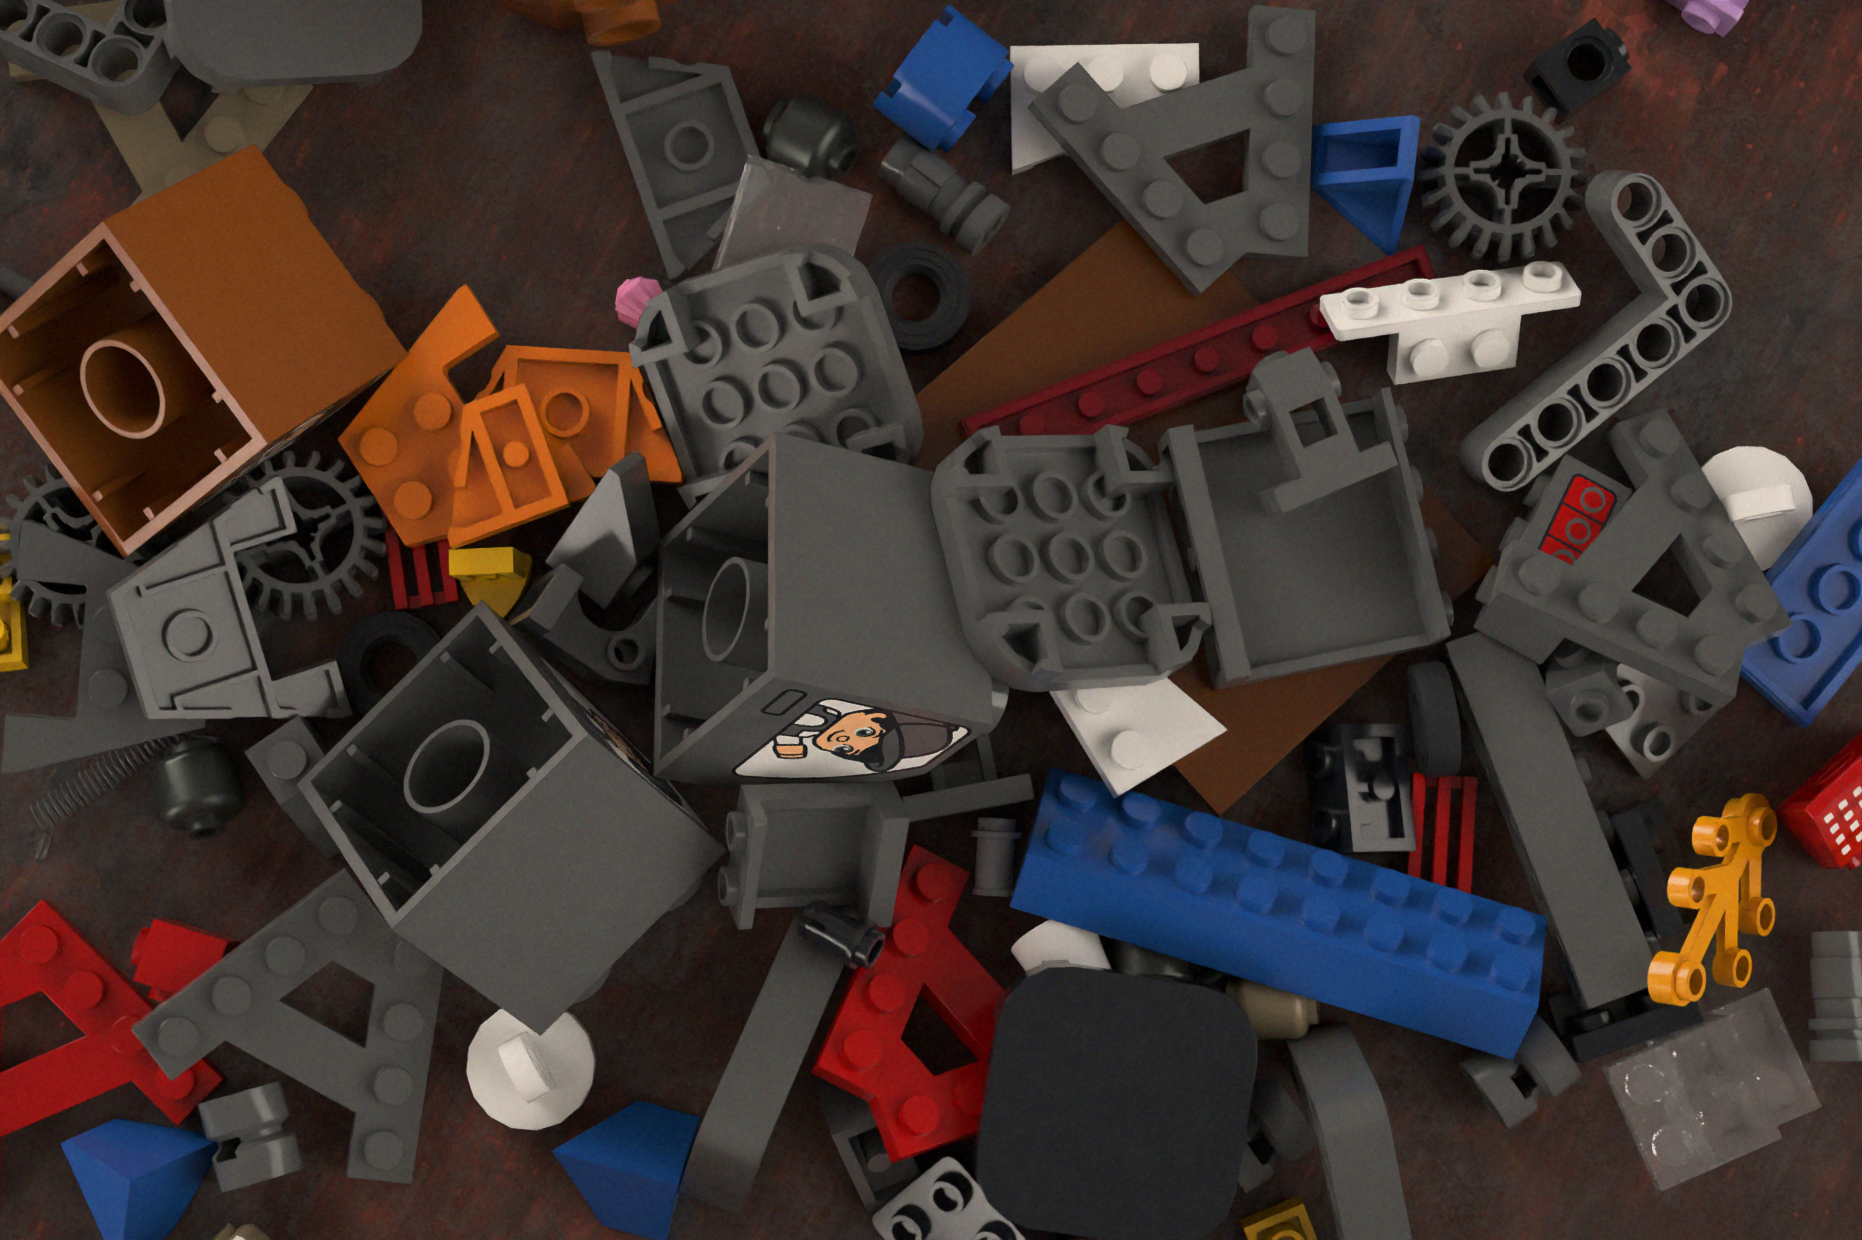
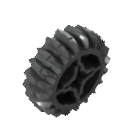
[1416,91,1590,264]
[221,450,387,622]
[0,462,170,629]

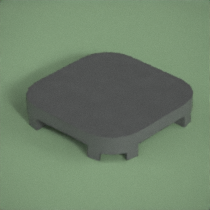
[162,0,422,95]
[628,242,924,510]
[930,424,1212,692]

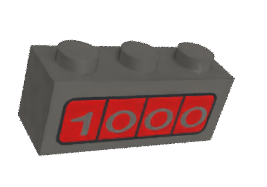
[1473,453,1633,665]

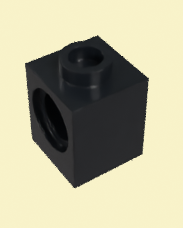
[1522,18,1632,126]

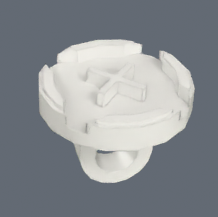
[1701,446,1813,571]
[466,1008,597,1130]

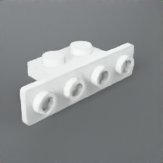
[1320,261,1581,385]

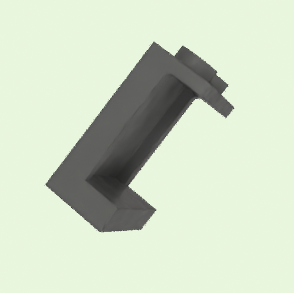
[718,781,910,930]

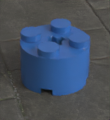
[872,4,1015,153]

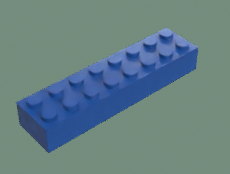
[1010,767,1547,1060]

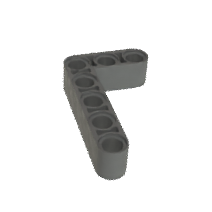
[0,0,181,116]
[1458,169,1732,492]
[678,905,863,1217]
[1283,1020,1412,1240]

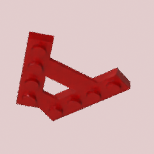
[810,843,1004,1164]
[0,899,228,1203]

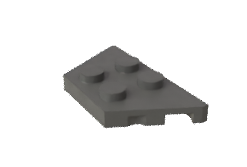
[590,50,771,284]

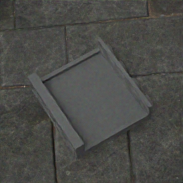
[1156,387,1454,691]

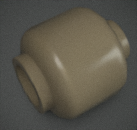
[1226,977,1321,1040]

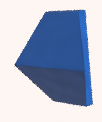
[1310,115,1420,256]
[552,1100,700,1240]
[60,1118,219,1240]

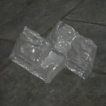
[1602,987,1822,1191]

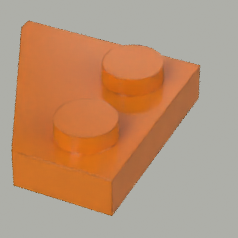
[447,383,571,549]

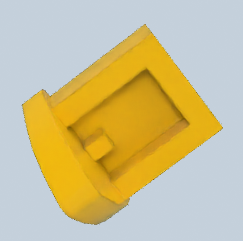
[449,547,534,620]

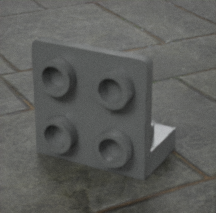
[1542,588,1721,779]

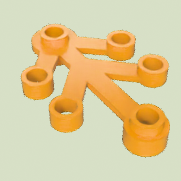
[1647,793,1777,1006]

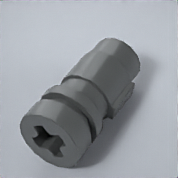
[877,135,1011,256]
[1808,931,1862,1062]

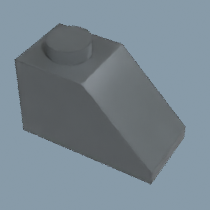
[545,450,661,610]
[244,715,341,860]
[813,1078,922,1214]

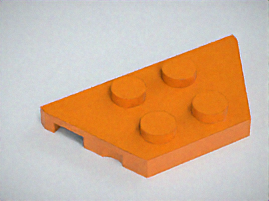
[473,345,685,485]

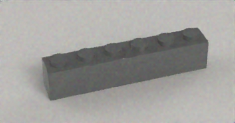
[1438,631,1661,1011]

